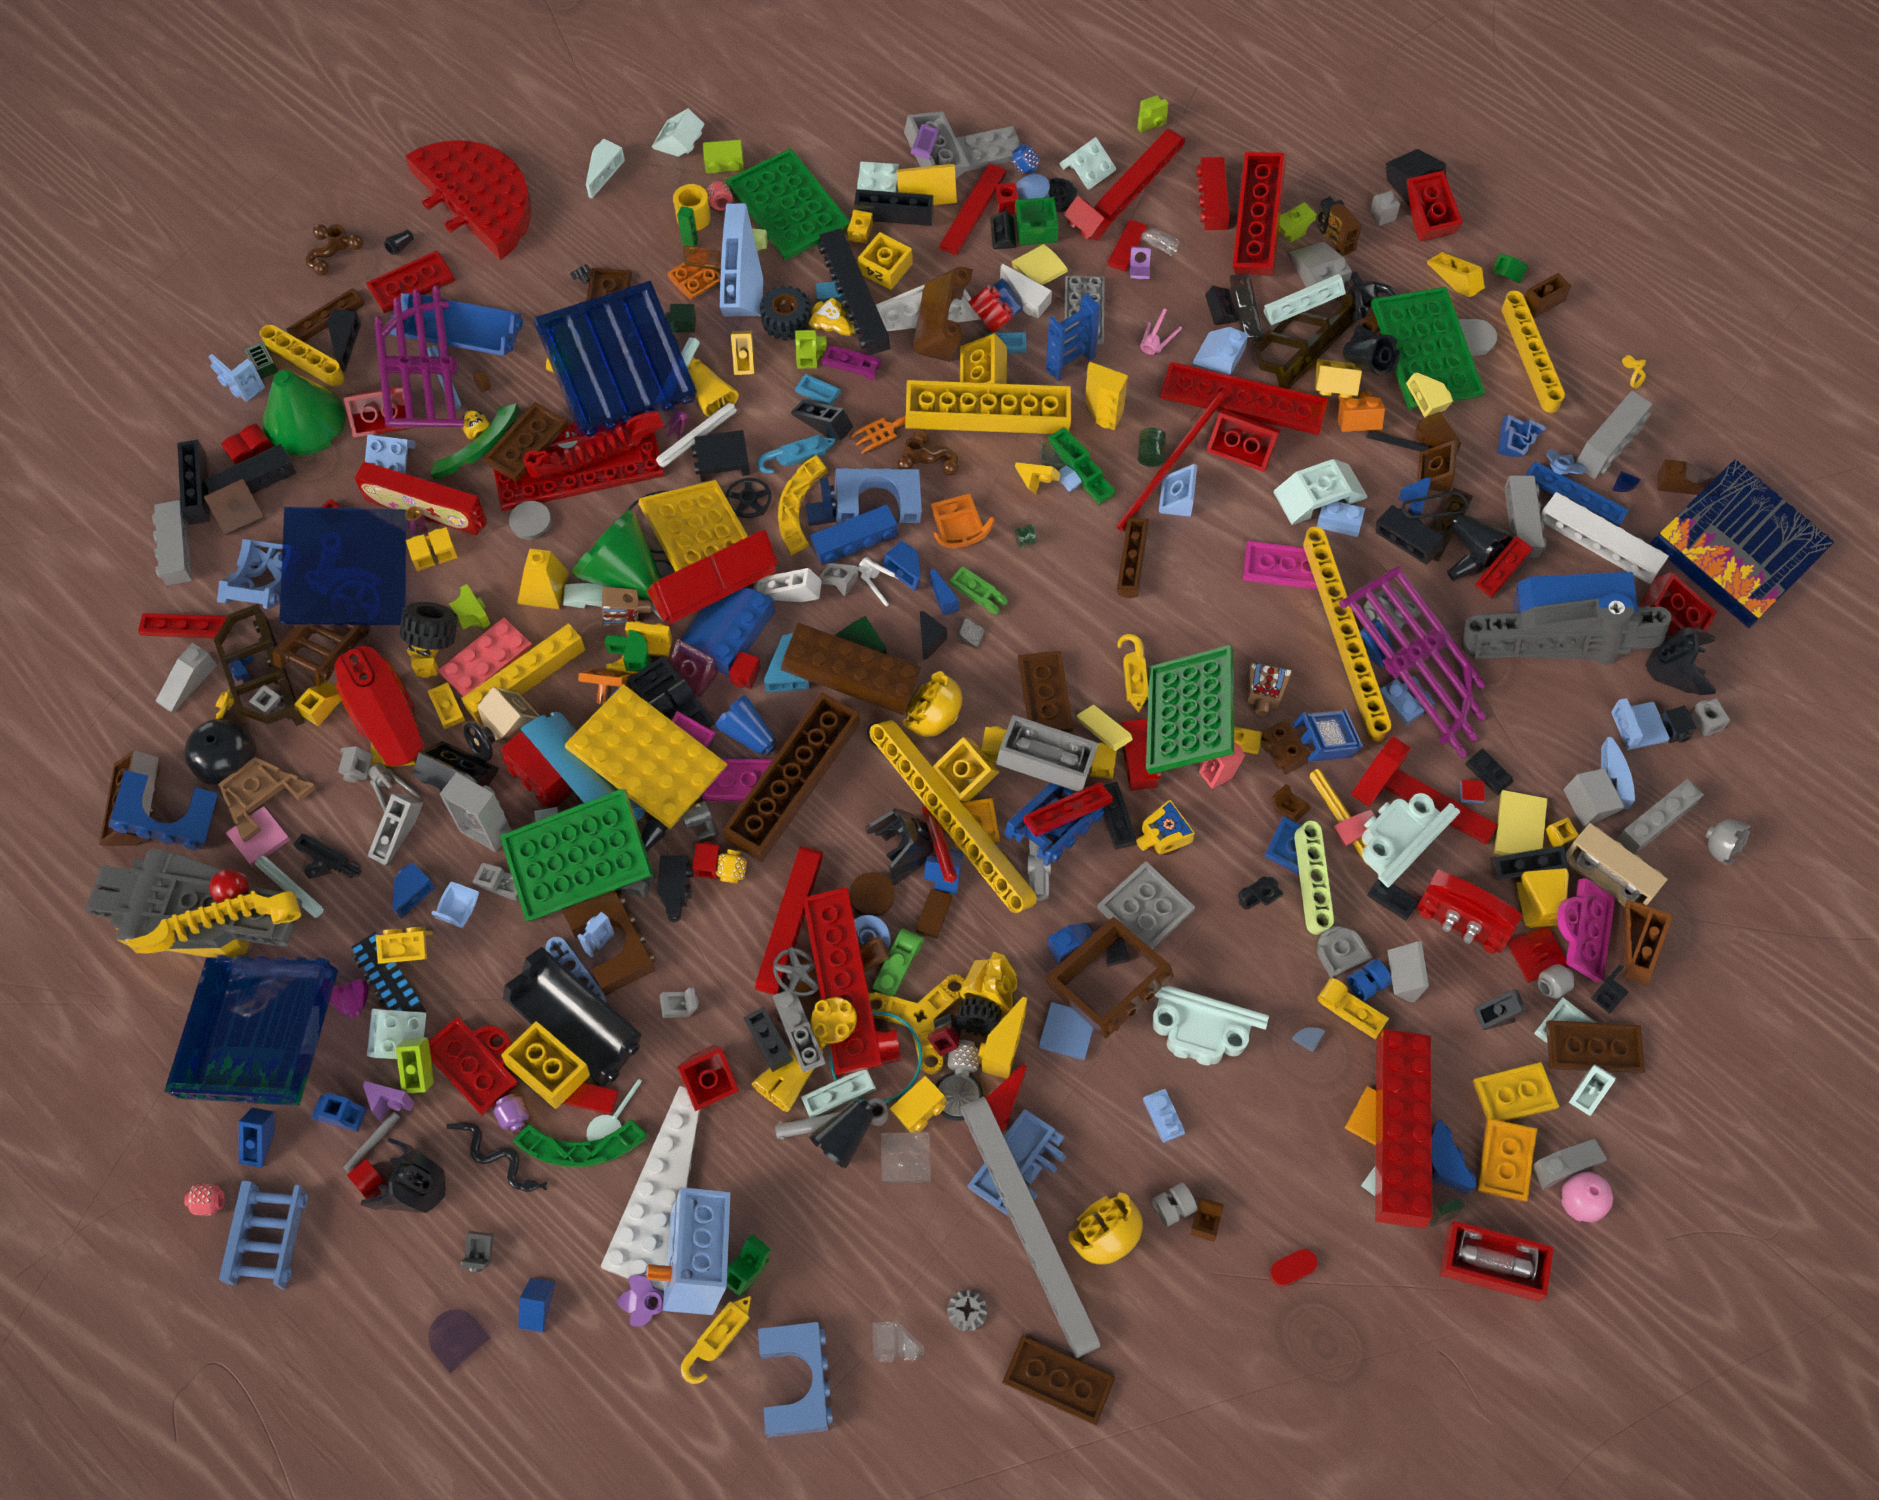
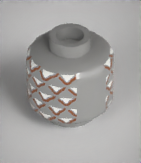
[947,1040,979,1077]

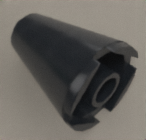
[1343,334,1400,376]
[1452,514,1513,569]
[809,1099,874,1168]

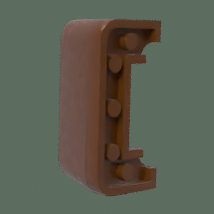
[913,267,973,362]

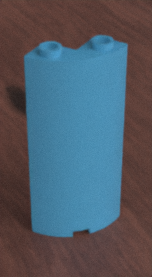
[521,712,646,821]

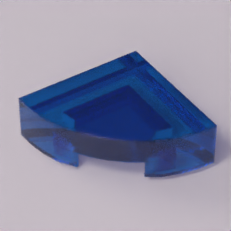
[1612,471,1641,492]

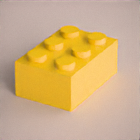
[501,1021,590,1109]

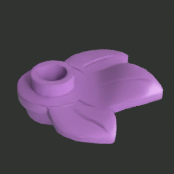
[616,1275,664,1327]

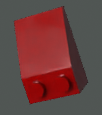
[1407,170,1463,242]
[1638,572,1717,634]

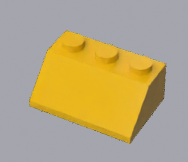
[960,333,1007,384]
[1085,362,1128,430]

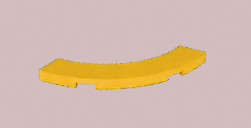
[778,455,828,556]

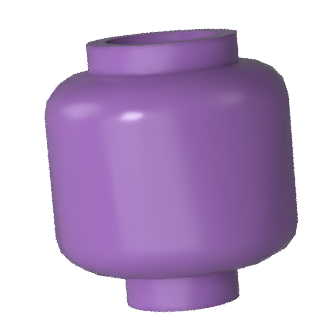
[494,1094,530,1132]

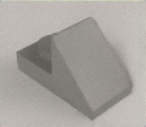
[819,563,859,597]

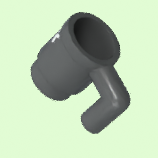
[682,800,718,843]

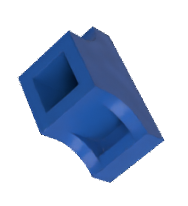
[311,1092,367,1132]

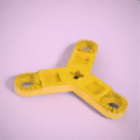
[870,974,965,1074]

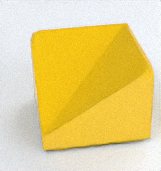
[1544,817,1579,846]

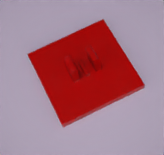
[1507,926,1570,983]

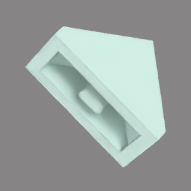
[1569,1064,1616,1116]

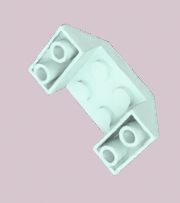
[1273,459,1367,525]

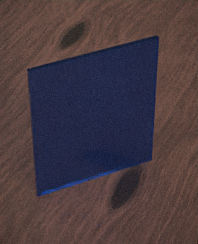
[279,507,406,625]

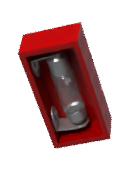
[1440,1221,1554,1302]

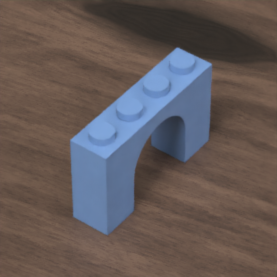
[835,468,922,523]
[758,1322,833,1438]

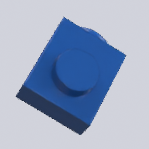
[231,655,254,683]

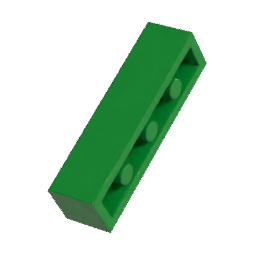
[677,206,699,250]

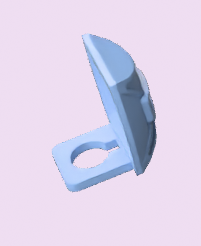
[431,881,479,928]

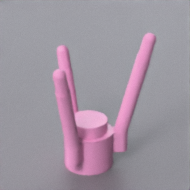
[1140,308,1182,355]

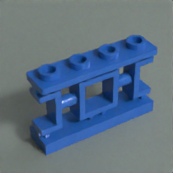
[1004,782,1104,866]

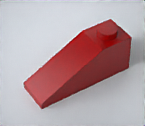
[1351,736,1411,807]
[985,1063,1027,1133]

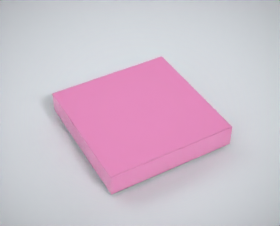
[226,806,290,867]

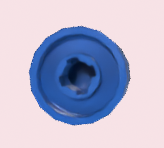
[1347,959,1392,1002]

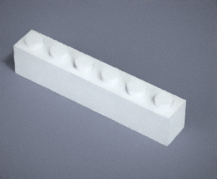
[1540,492,1669,584]

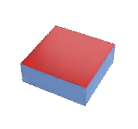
[1460,779,1485,805]

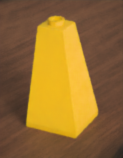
[517,549,569,609]

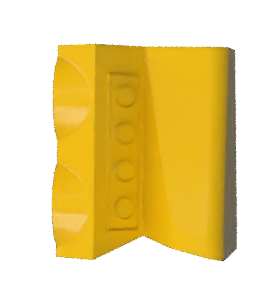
[1516,869,1570,928]
[960,952,1017,1017]

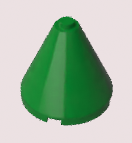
[262,370,346,456]
[571,510,662,601]

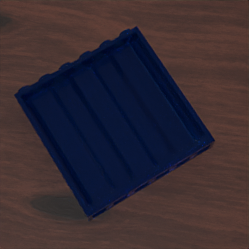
[534,281,697,437]

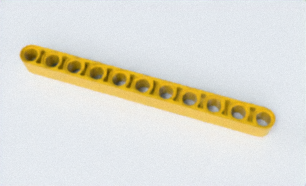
[1303,527,1391,742]
[870,720,1037,913]

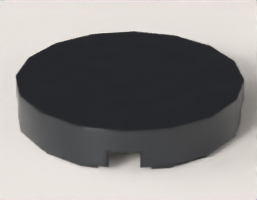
[1049,178,1077,212]

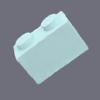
[652,108,704,157]

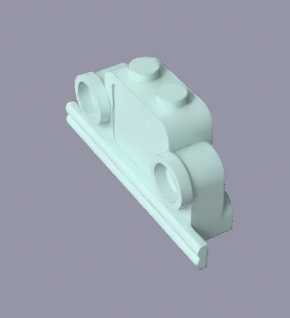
[1362,793,1460,888]
[1153,985,1269,1065]

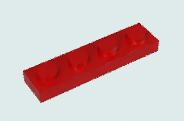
[138,613,227,639]
[1023,782,1113,837]

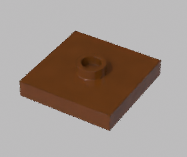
[204,479,264,535]

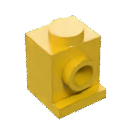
[847,209,873,244]

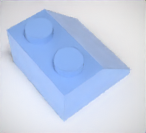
[1193,327,1248,376]

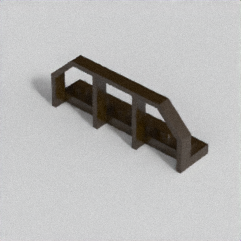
[1254,292,1356,389]
[214,604,304,726]

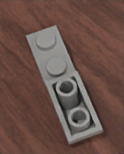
[772,991,826,1073]

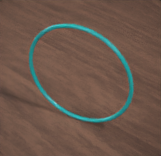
[830,1011,922,1103]

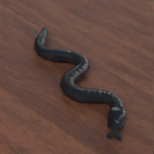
[446,1122,548,1192]

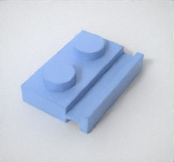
[1317,501,1365,537]
[578,912,615,958]

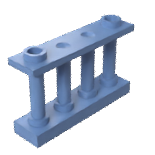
[219,1181,308,1289]

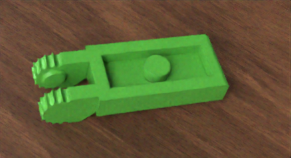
[949,567,1008,615]

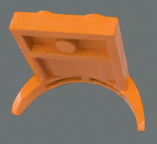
[930,494,995,549]

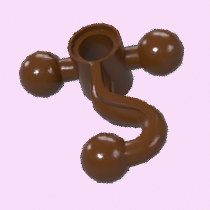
[305,224,363,276]
[897,430,958,476]

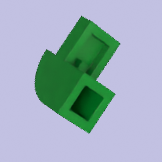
[605,630,650,672]
[727,1234,771,1297]

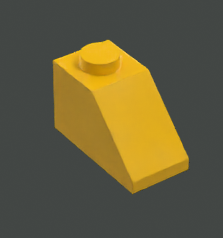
[731,330,754,375]

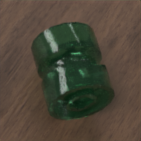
[1138,428,1166,467]

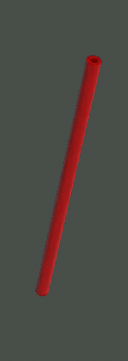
[1116,392,1226,531]

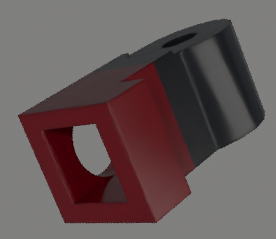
[927,1012,961,1056]

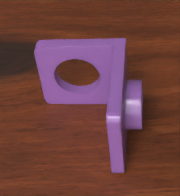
[1130,247,1151,279]

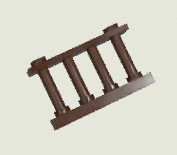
[272,595,370,687]

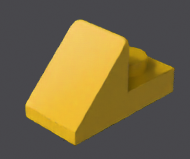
[1015,462,1061,494]

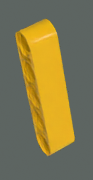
[260,325,345,386]

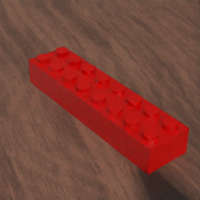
[1375,1029,1432,1229]

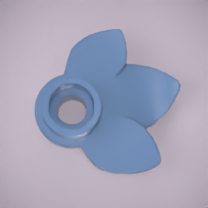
[1547,449,1587,475]

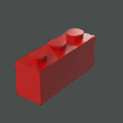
[1120,719,1161,791]

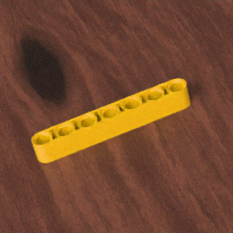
[1502,291,1565,413]

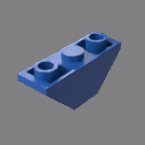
[1432,1119,1476,1194]

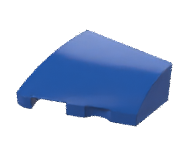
[1497,415,1545,457]

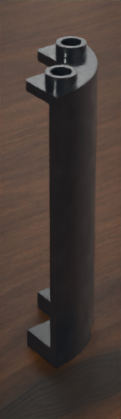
[503,947,642,1087]

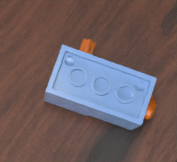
[646,1187,730,1315]

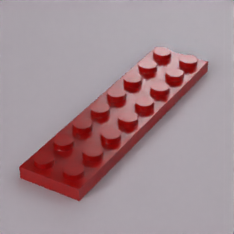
[1160,362,1329,435]
[803,887,884,1077]

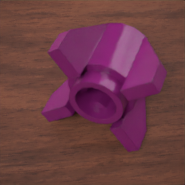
[325,979,369,1019]

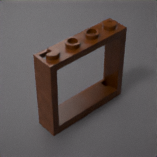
[1045,916,1174,1039]

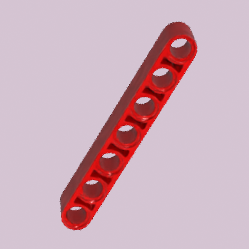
[1094,128,1185,222]
[755,846,823,995]

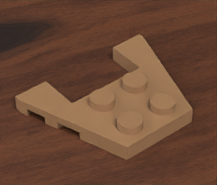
[219,757,316,843]

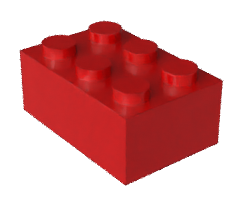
[500,732,573,808]

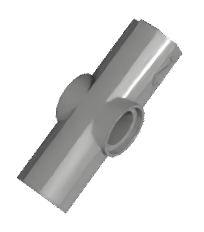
[1027,834,1051,901]

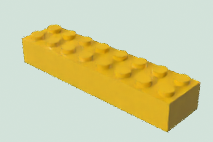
[905,380,1071,434]

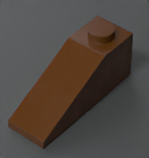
[1658,459,1722,498]

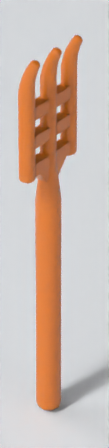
[850,415,906,454]

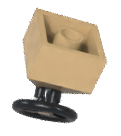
[463,687,540,761]

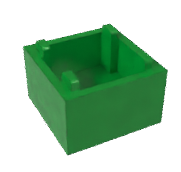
[1015,197,1059,246]

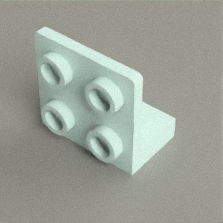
[1059,137,1116,190]
[367,1008,426,1059]

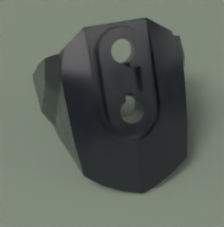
[1645,627,1716,696]
[865,808,934,885]
[360,1138,446,1213]

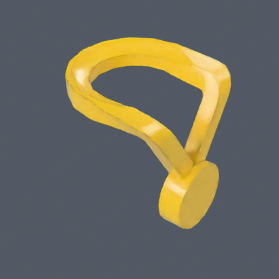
[1622,355,1646,389]

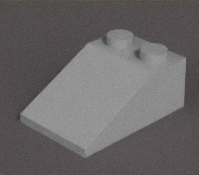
[1288,241,1352,288]

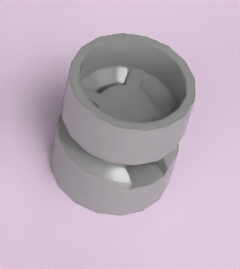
[1151,1182,1198,1227]

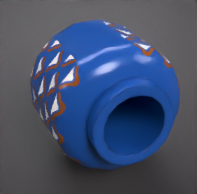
[1011,144,1039,174]

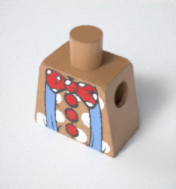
[602,587,651,627]
[1247,662,1292,716]

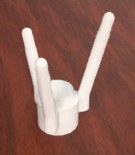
[858,557,898,607]

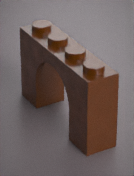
[563,891,656,996]

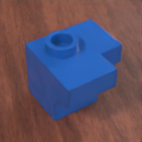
[924,849,964,894]

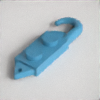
[757,435,835,474]

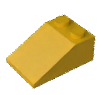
[1315,359,1362,398]
[978,997,1027,1079]

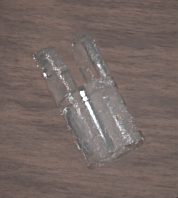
[1141,227,1180,256]

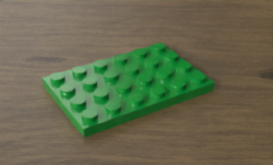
[725,148,850,261]
[1371,287,1485,410]
[1146,645,1234,774]
[500,789,654,922]

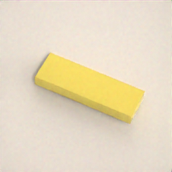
[1076,704,1133,751]

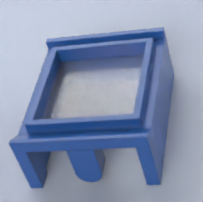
[1293,709,1363,762]

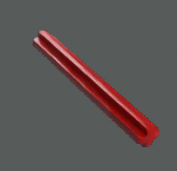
[922,806,957,883]

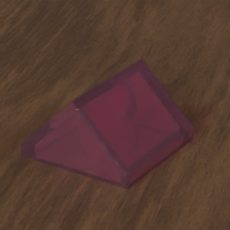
[669,639,719,697]

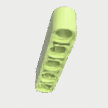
[1294,821,1334,935]

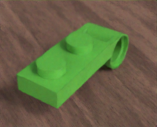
[872,928,924,997]

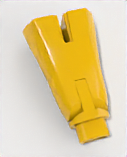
[684,356,739,417]
[752,1035,827,1112]

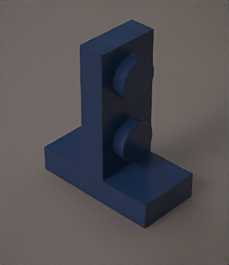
[806,477,837,526]

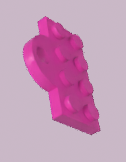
[1557,878,1615,983]

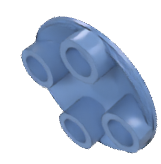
[1016,174,1050,200]

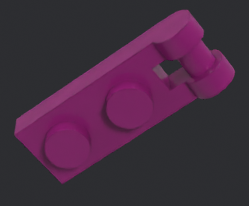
[822,344,882,380]

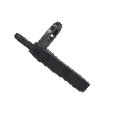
[294,833,362,879]

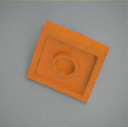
[578,668,633,704]

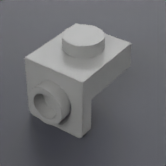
[660,987,699,1018]

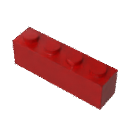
[1196,157,1230,230]

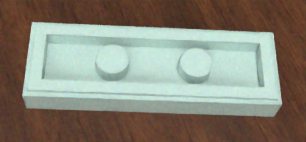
[801,1069,876,1118]

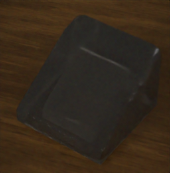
[957,618,985,649]

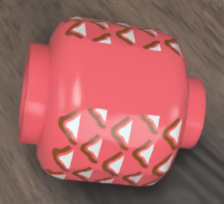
[706,182,733,211]
[184,1183,225,1216]

